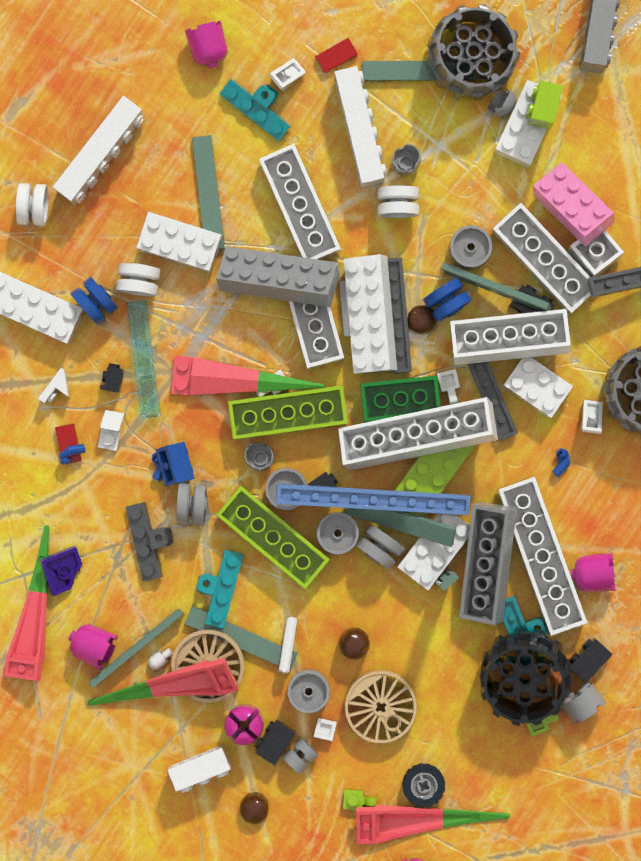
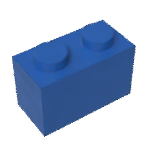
[156,442,195,486]

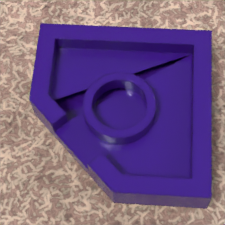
[39,546,82,596]

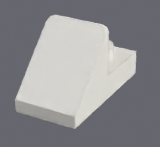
[269,58,306,92]
[38,368,70,404]
[580,400,603,434]
[98,410,124,451]

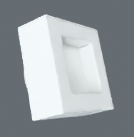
[314,717,337,741]

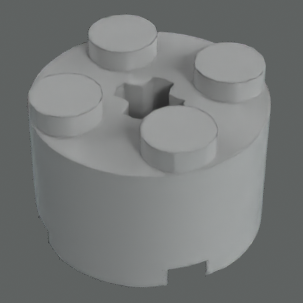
[561,682,606,725]

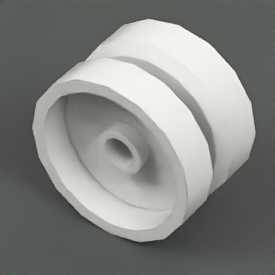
[16,183,49,227]
[377,185,419,218]
[115,263,160,297]

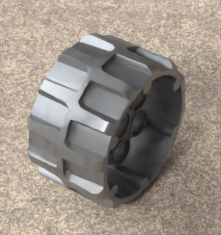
[426,4,520,100]
[603,346,641,434]

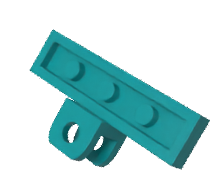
[220,79,291,141]
[196,549,244,629]
[503,595,547,669]

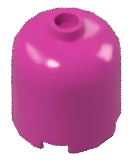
[185,21,228,68]
[571,553,616,592]
[69,624,118,671]

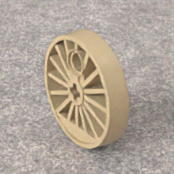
[171,629,245,703]
[344,670,417,743]

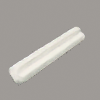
[340,280,350,337]
[279,617,297,674]

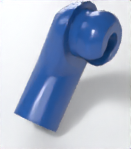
[59,444,85,464]
[552,448,570,478]
[152,453,163,481]

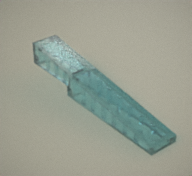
[127,301,161,419]

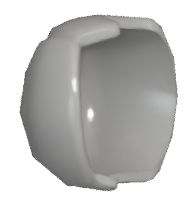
[488,89,517,117]
[392,144,421,175]
[244,442,274,471]

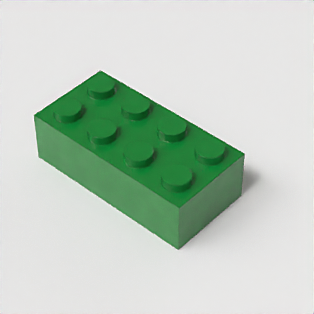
[360,375,440,423]

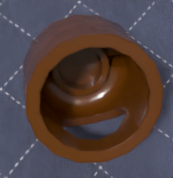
[339,627,370,660]

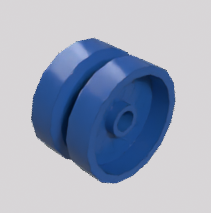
[70,276,118,325]
[423,277,472,322]

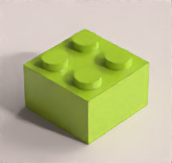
[526,80,563,130]

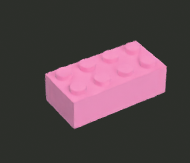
[533,163,614,246]

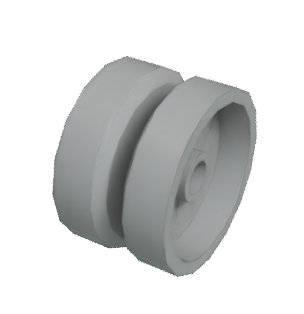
[449,225,492,270]
[265,468,307,510]
[176,483,208,527]
[317,512,359,554]
[356,524,406,570]
[287,669,330,713]

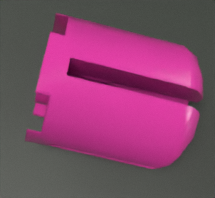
[224,704,264,746]

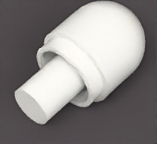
[148,648,173,670]

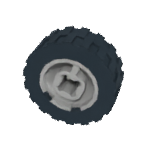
[402,763,445,807]

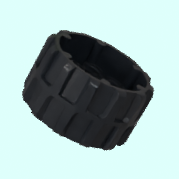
[479,627,571,726]

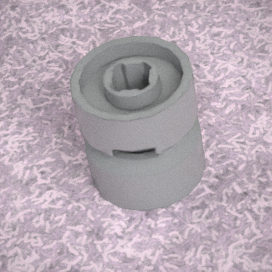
[283,738,319,775]

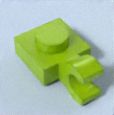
[526,714,560,737]
[343,789,377,810]

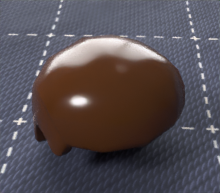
[407,305,437,334]
[240,792,269,824]

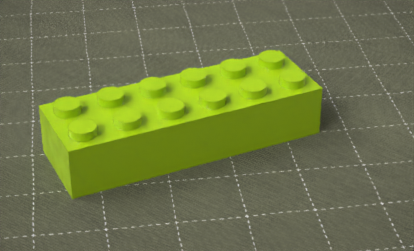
[228,385,348,440]
[395,445,475,517]
[216,486,330,589]

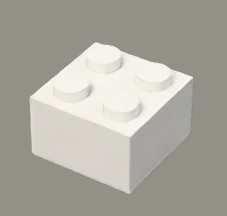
[567,230,624,277]

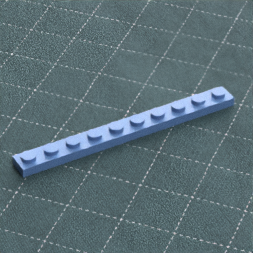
[276,483,471,515]

